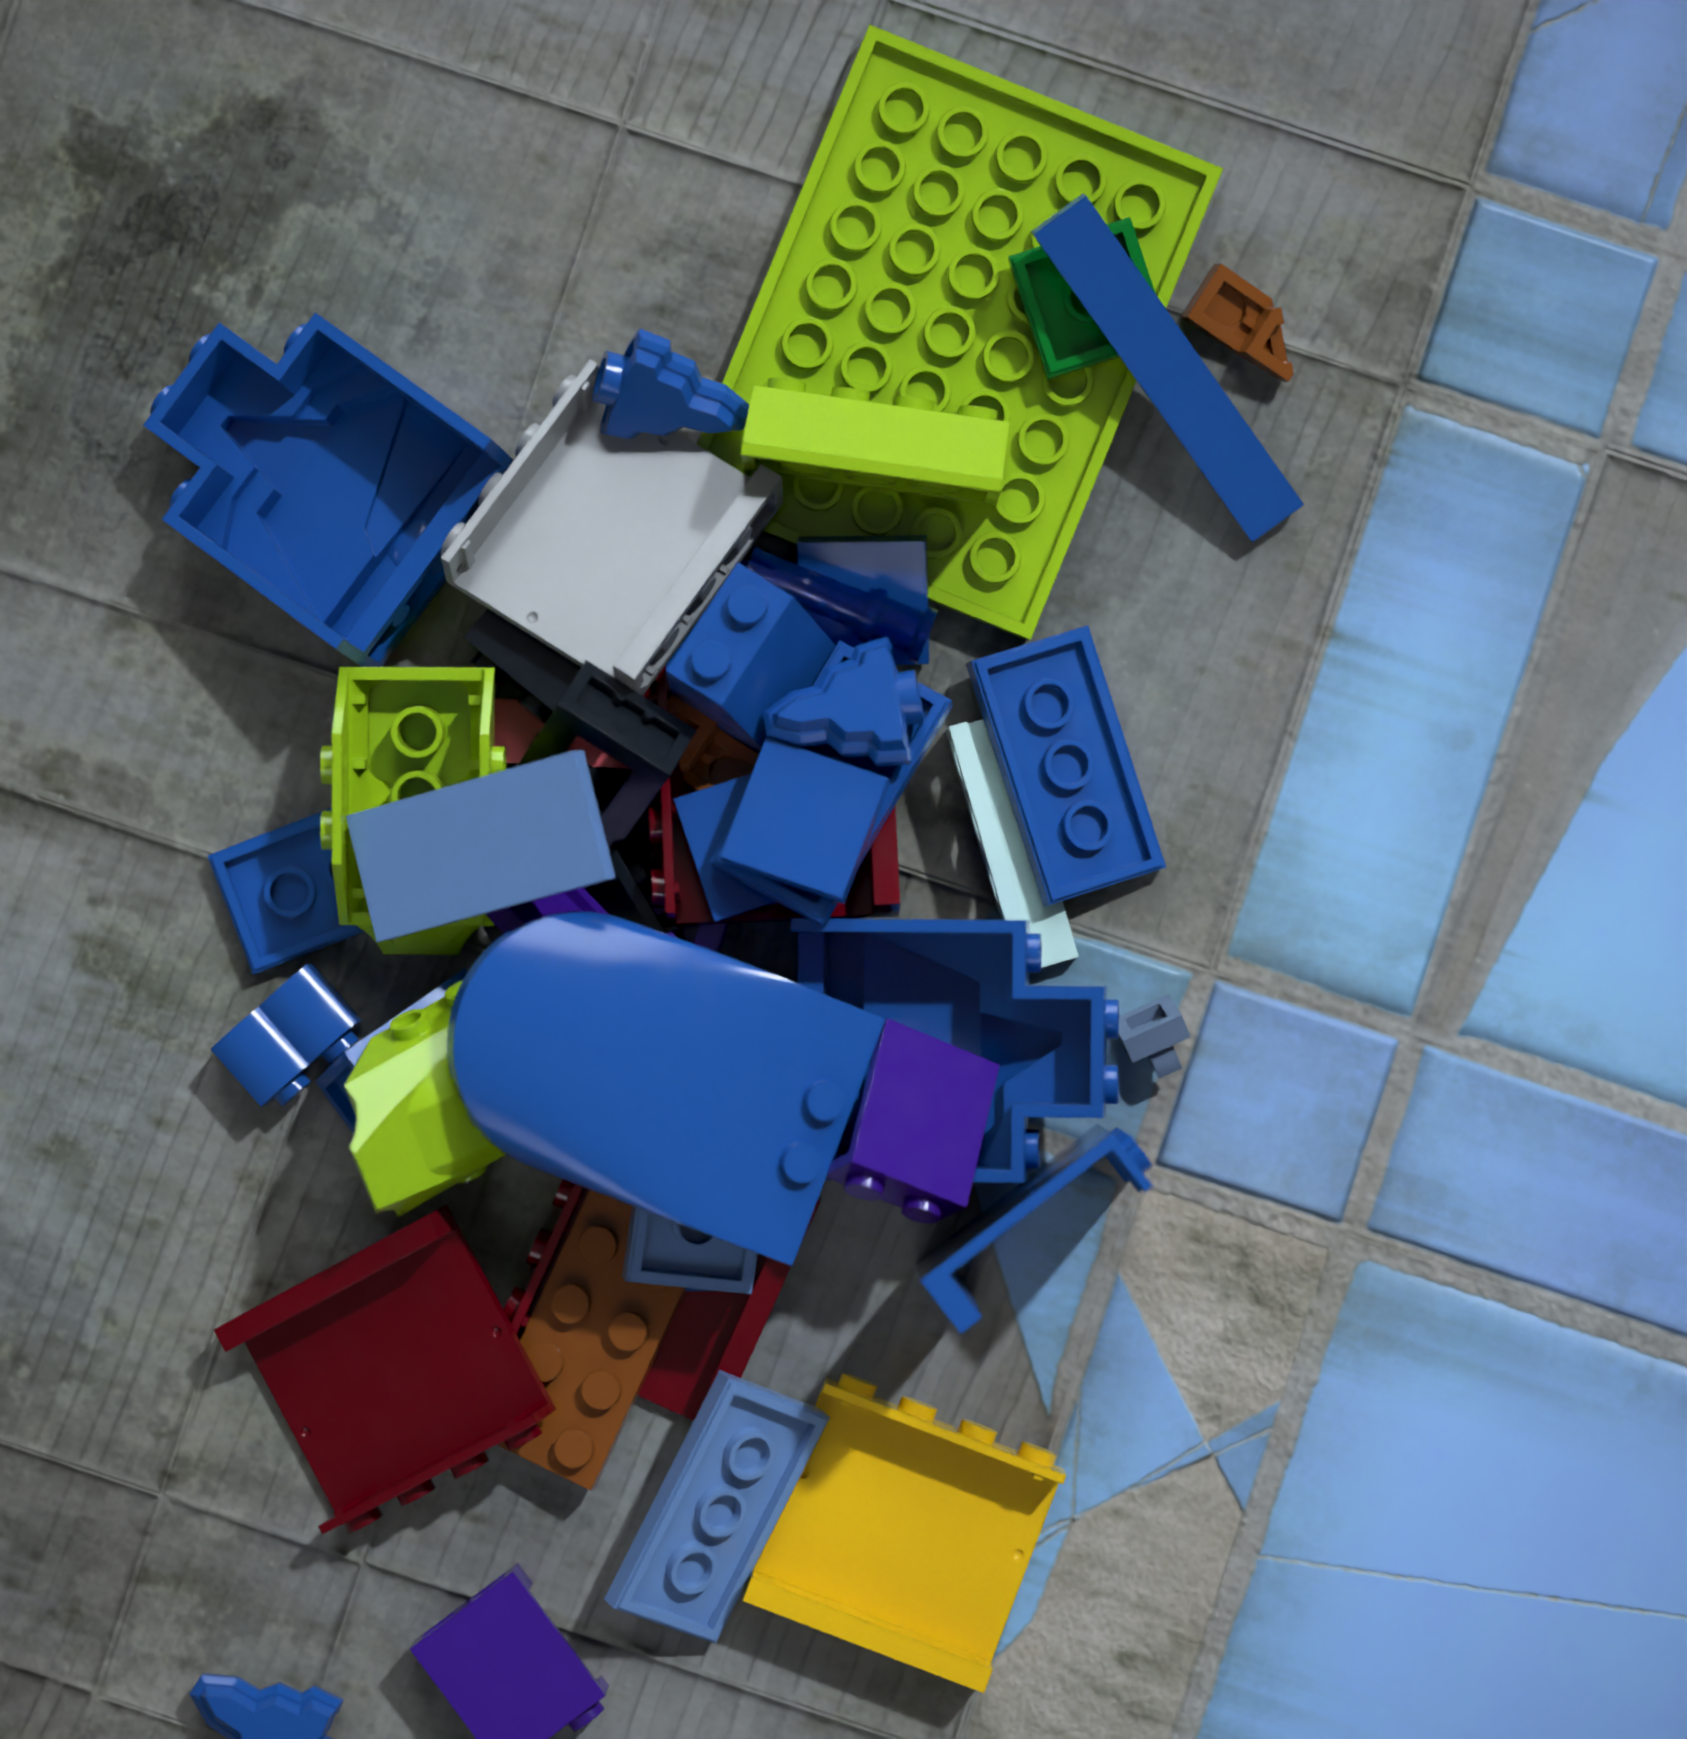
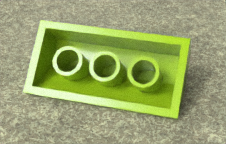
[740,378,1010,506]

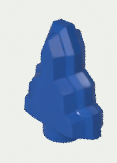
[592,329,749,439]
[763,637,924,767]
[189,1673,344,1739]

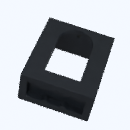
[517,660,697,849]

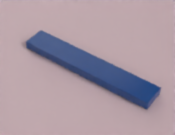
[1031,193,1304,542]

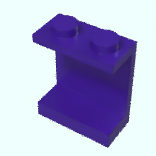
[826,1018,1000,1224]
[410,1563,609,1739]

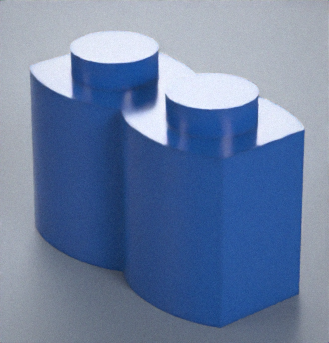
[211,963,363,1107]

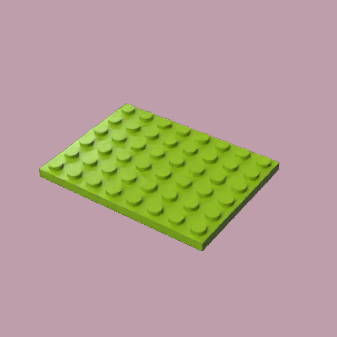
[697,24,1223,642]

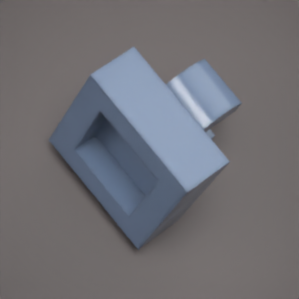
[1118,994,1191,1078]

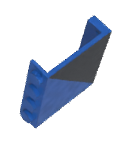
[916,1123,1153,1334]

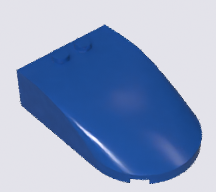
[447,911,886,1266]

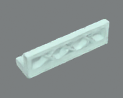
[945,719,1079,968]

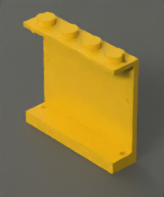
[743,1373,1067,1693]

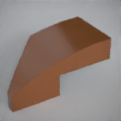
[1180,263,1294,382]
[667,695,759,792]

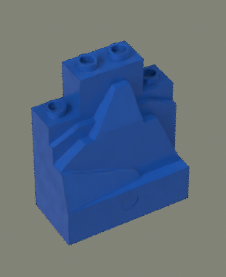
[143,312,514,667]
[791,918,1119,1183]

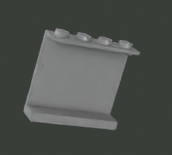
[441,359,783,696]

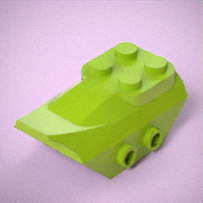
[320,666,506,955]
[344,980,506,1217]

